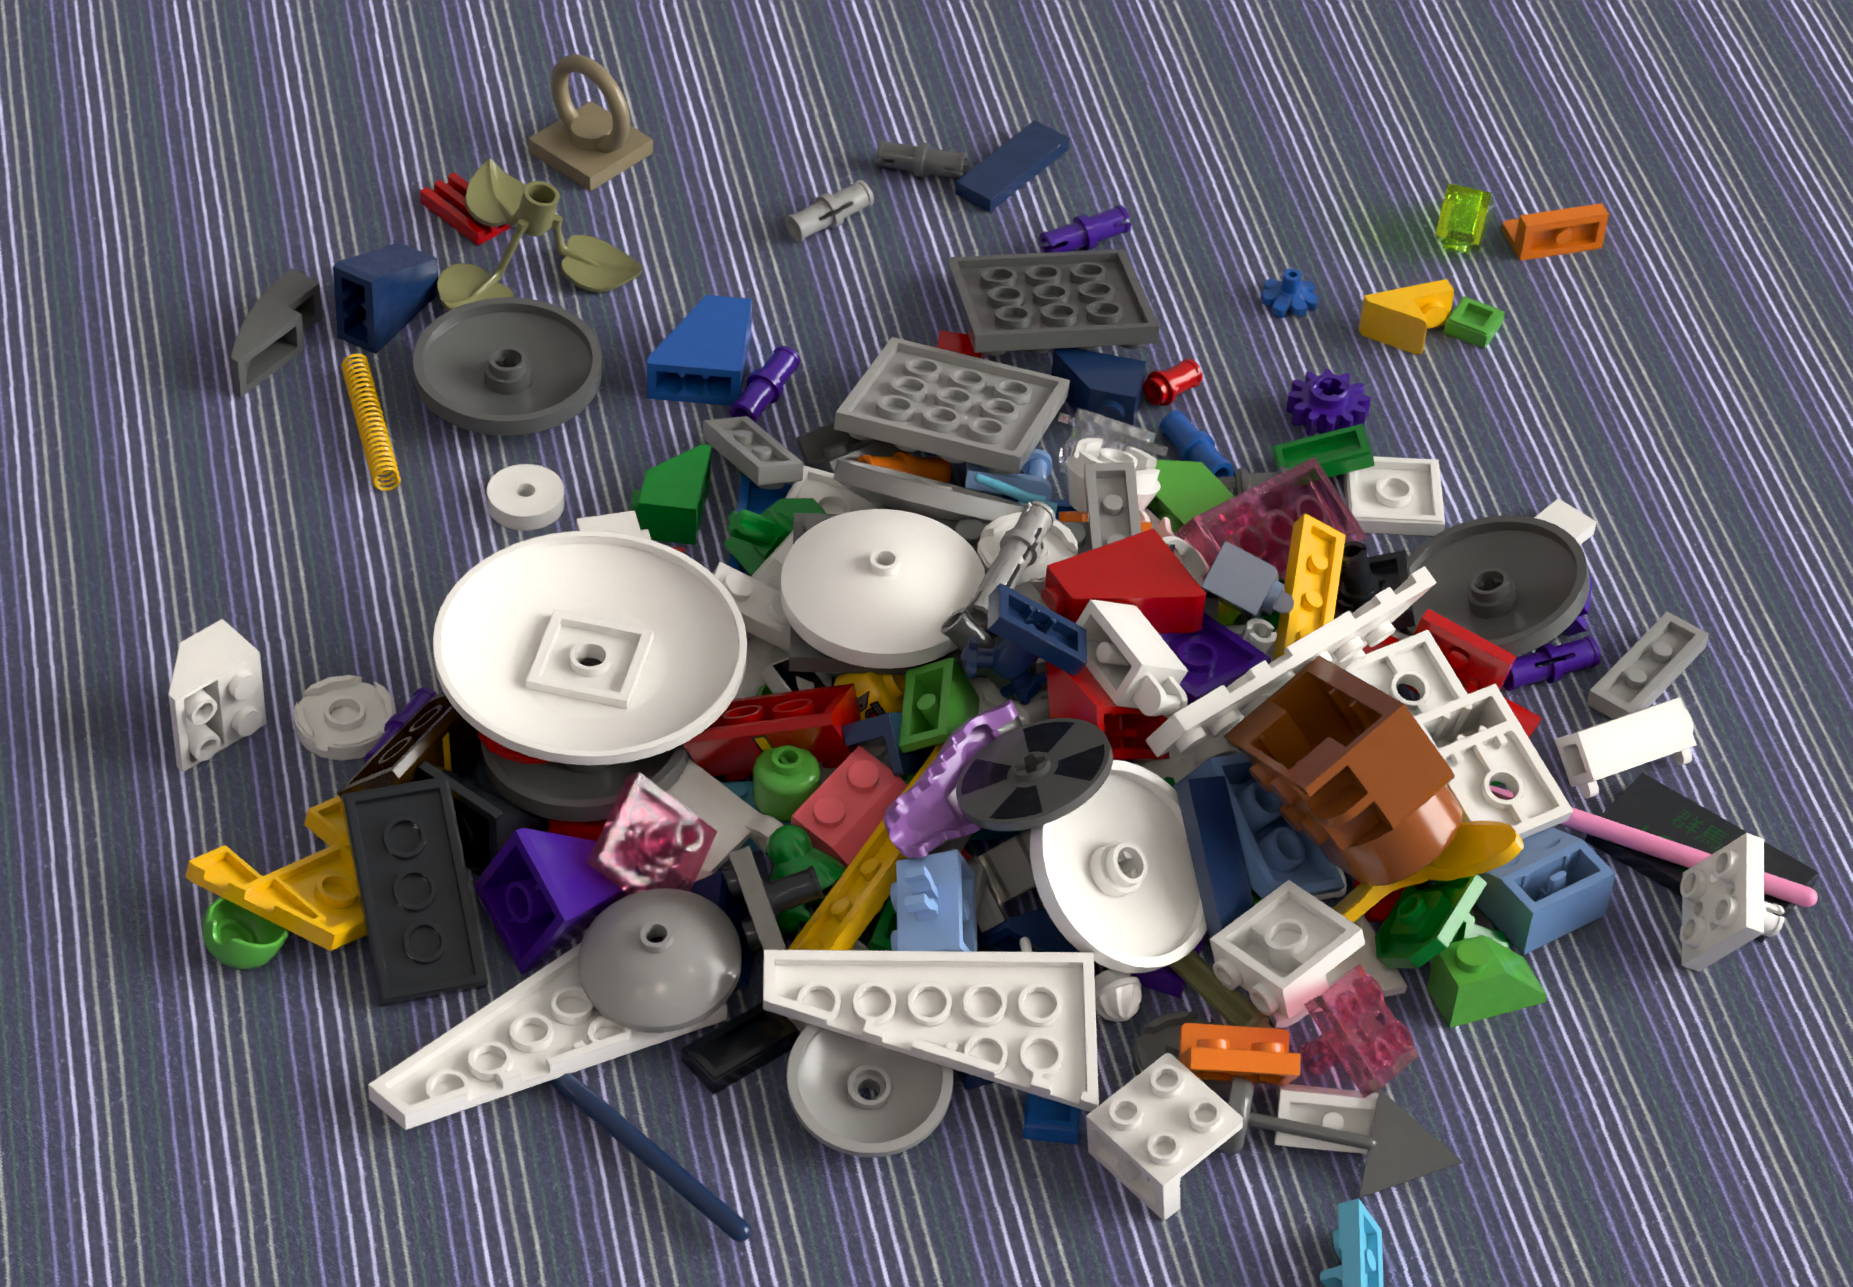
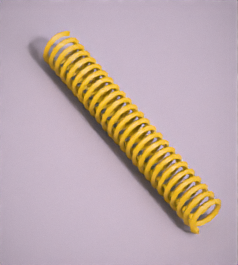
[341,353,401,491]

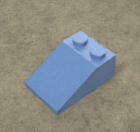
[1172,753,1345,899]

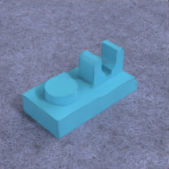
[1320,1198,1383,1287]

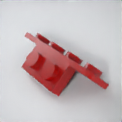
[1362,608,1542,739]

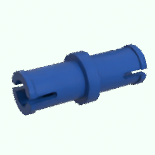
[1159,410,1234,477]

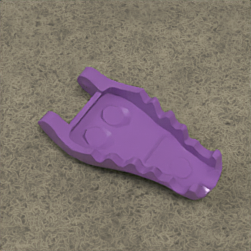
[884,699,1018,859]

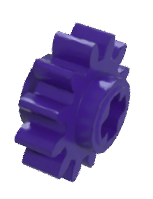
[1286,369,1371,436]

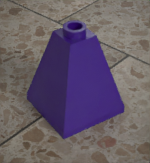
[473,828,639,975]

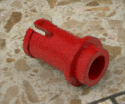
[1143,358,1203,406]

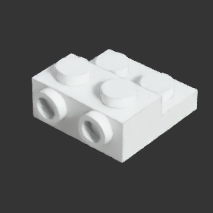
[1210,880,1365,1020]

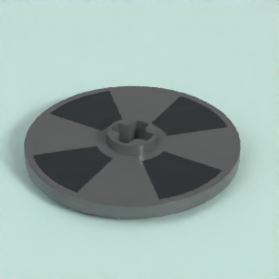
[956,718,1113,831]

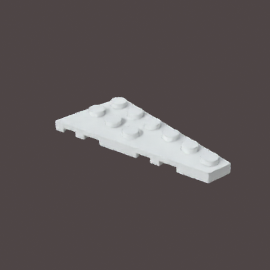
[1145,566,1437,757]
[368,943,727,1130]
[763,950,1099,1112]

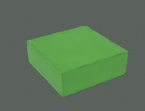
[1443,296,1505,349]

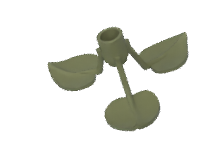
[436,158,643,311]

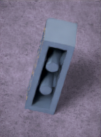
[1201,541,1294,619]

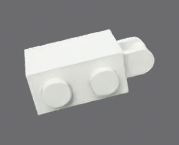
[1076,599,1188,718]

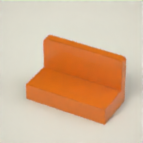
[1502,203,1609,261]

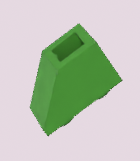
[1148,459,1235,544]

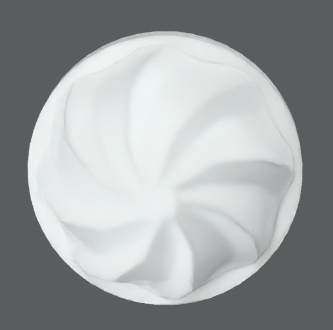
[1095,969,1142,1022]

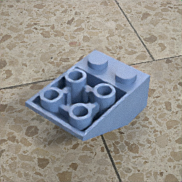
[1475,827,1616,955]

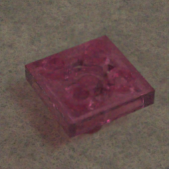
[587,772,718,895]
[1301,964,1419,1098]

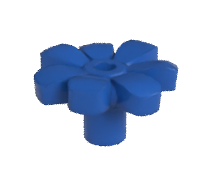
[1260,268,1318,318]

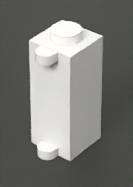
[1555,697,1697,799]

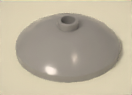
[578,888,742,1033]
[787,1024,953,1158]

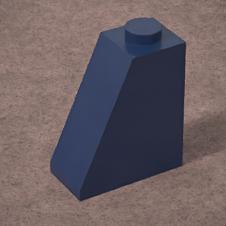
[333,242,438,354]

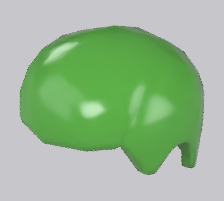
[201,897,288,970]

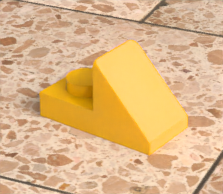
[1359,279,1454,355]

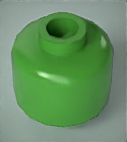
[752,745,821,822]

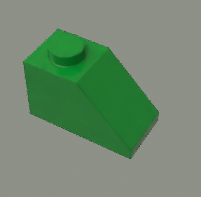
[631,444,712,545]

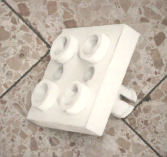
[1680,833,1785,972]

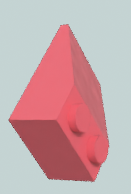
[791,746,973,914]

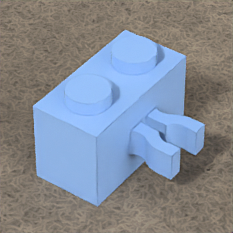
[890,849,977,952]

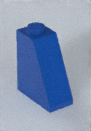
[647,295,752,406]

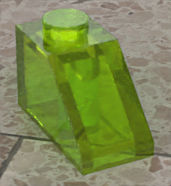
[1435,183,1495,255]

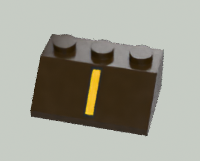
[336,692,482,799]

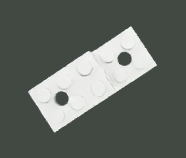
[1348,630,1573,839]

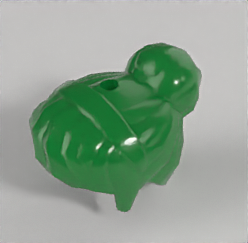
[766,825,847,939]

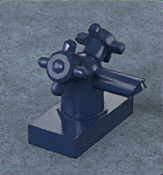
[961,583,1087,705]

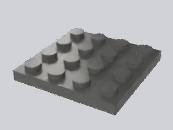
[947,249,1159,356]

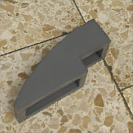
[231,268,322,397]

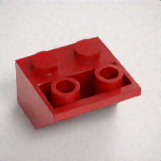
[1046,661,1170,763]

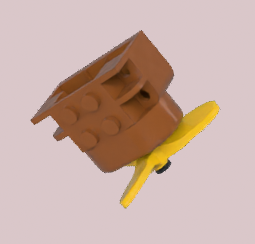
[1224,655,1524,923]

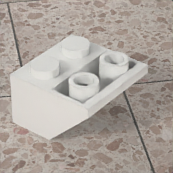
[168,619,266,772]

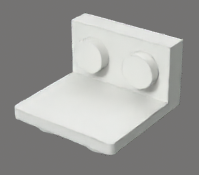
[1086,1053,1243,1221]

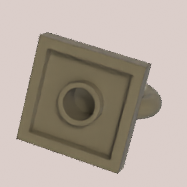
[528,54,653,192]

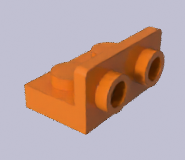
[1179,1023,1301,1085]

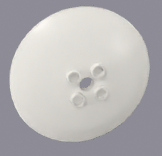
[433,531,747,765]

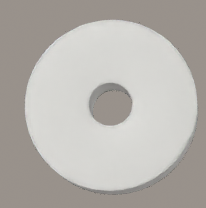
[487,464,564,531]

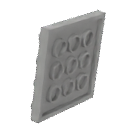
[834,337,1070,475]

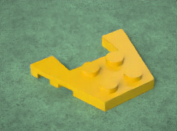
[185,796,367,951]

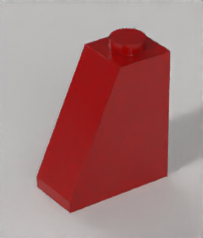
[1041,528,1206,634]

